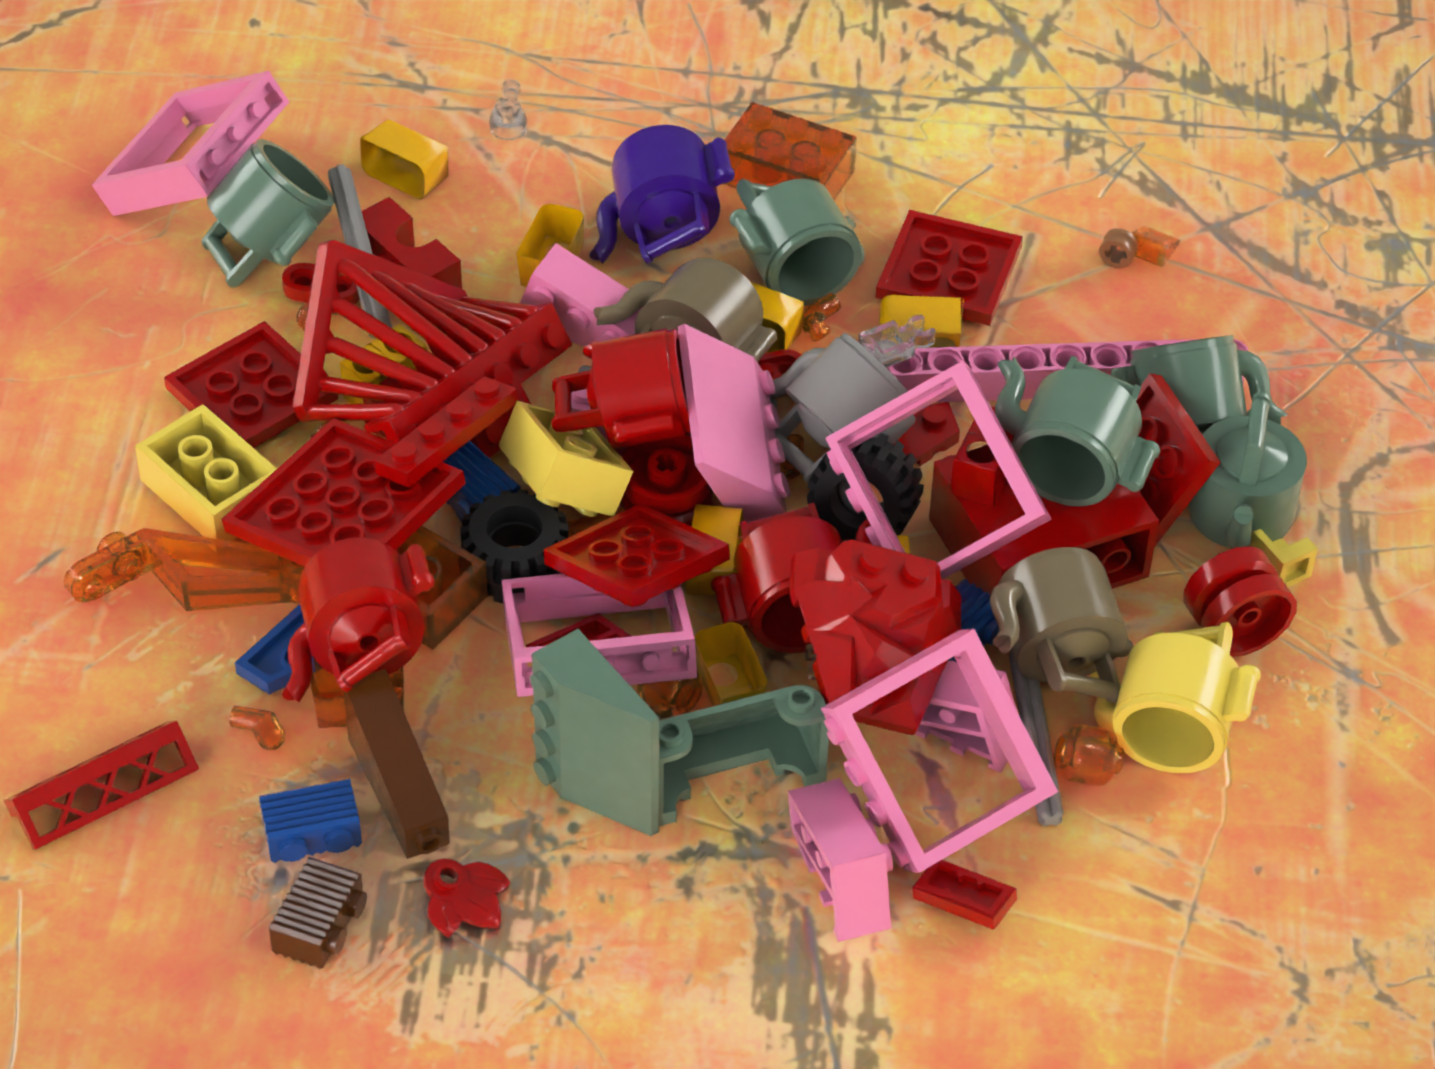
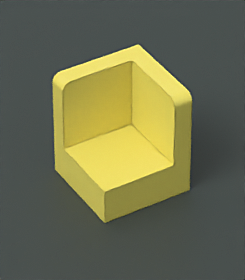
[1249,529,1318,587]

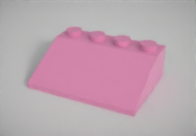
[677,324,790,522]

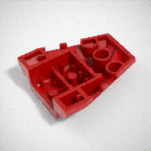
[790,540,961,736]

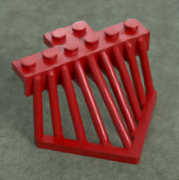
[292,240,573,458]

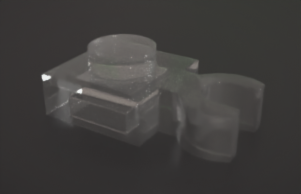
[858,315,936,368]

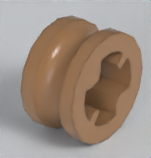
[1099,228,1138,268]

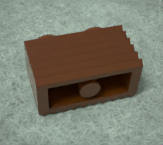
[269,857,367,969]

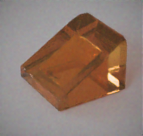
[1132,226,1180,267]

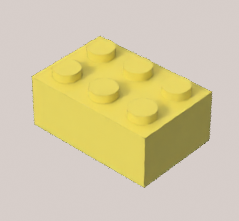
[498,401,633,517]
[135,404,277,550]

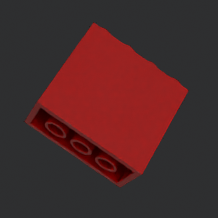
[929,444,1159,597]

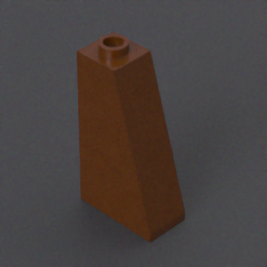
[343,669,450,859]

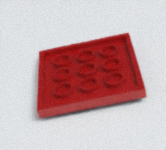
[221,418,466,567]

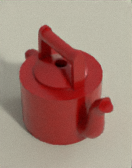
[552,328,691,450]
[711,502,873,653]
[282,537,435,702]

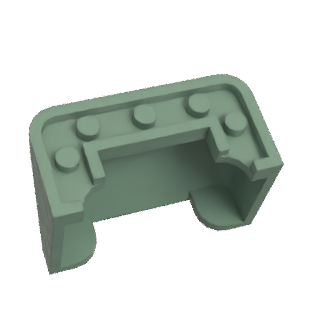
[659,685,829,826]

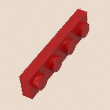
[374,376,518,488]

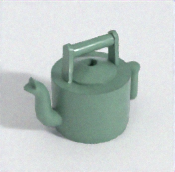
[202,139,335,288]
[729,179,865,306]
[1111,335,1288,434]
[995,356,1160,506]
[1188,392,1307,549]

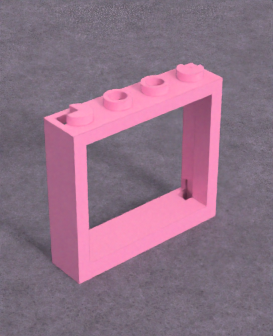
[92,71,289,216]
[825,361,1052,579]
[501,573,697,697]
[821,629,1058,873]

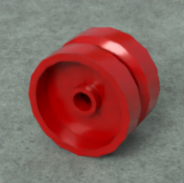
[620,435,713,526]
[1183,546,1297,657]

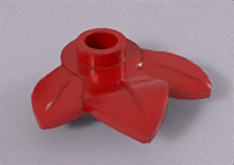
[423,859,510,937]

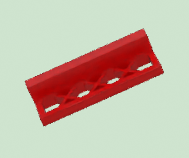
[3,720,199,850]

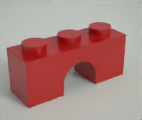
[362,197,462,289]

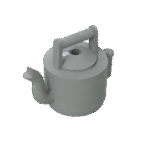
[770,333,916,483]

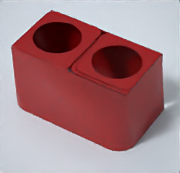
[950,406,1014,508]

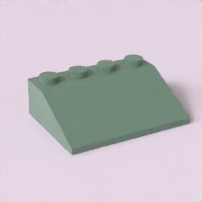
[530,629,659,836]

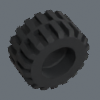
[807,433,924,541]
[460,490,569,603]

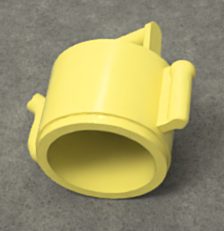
[1090,622,1261,773]

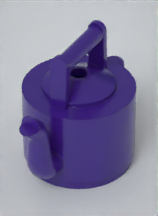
[589,125,735,264]

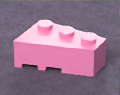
[520,243,641,347]
[915,660,1018,773]
[788,778,893,942]

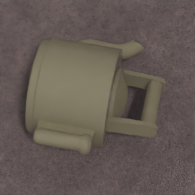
[593,258,777,363]
[990,547,1134,703]

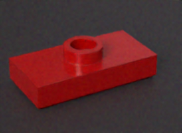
[912,860,1017,930]

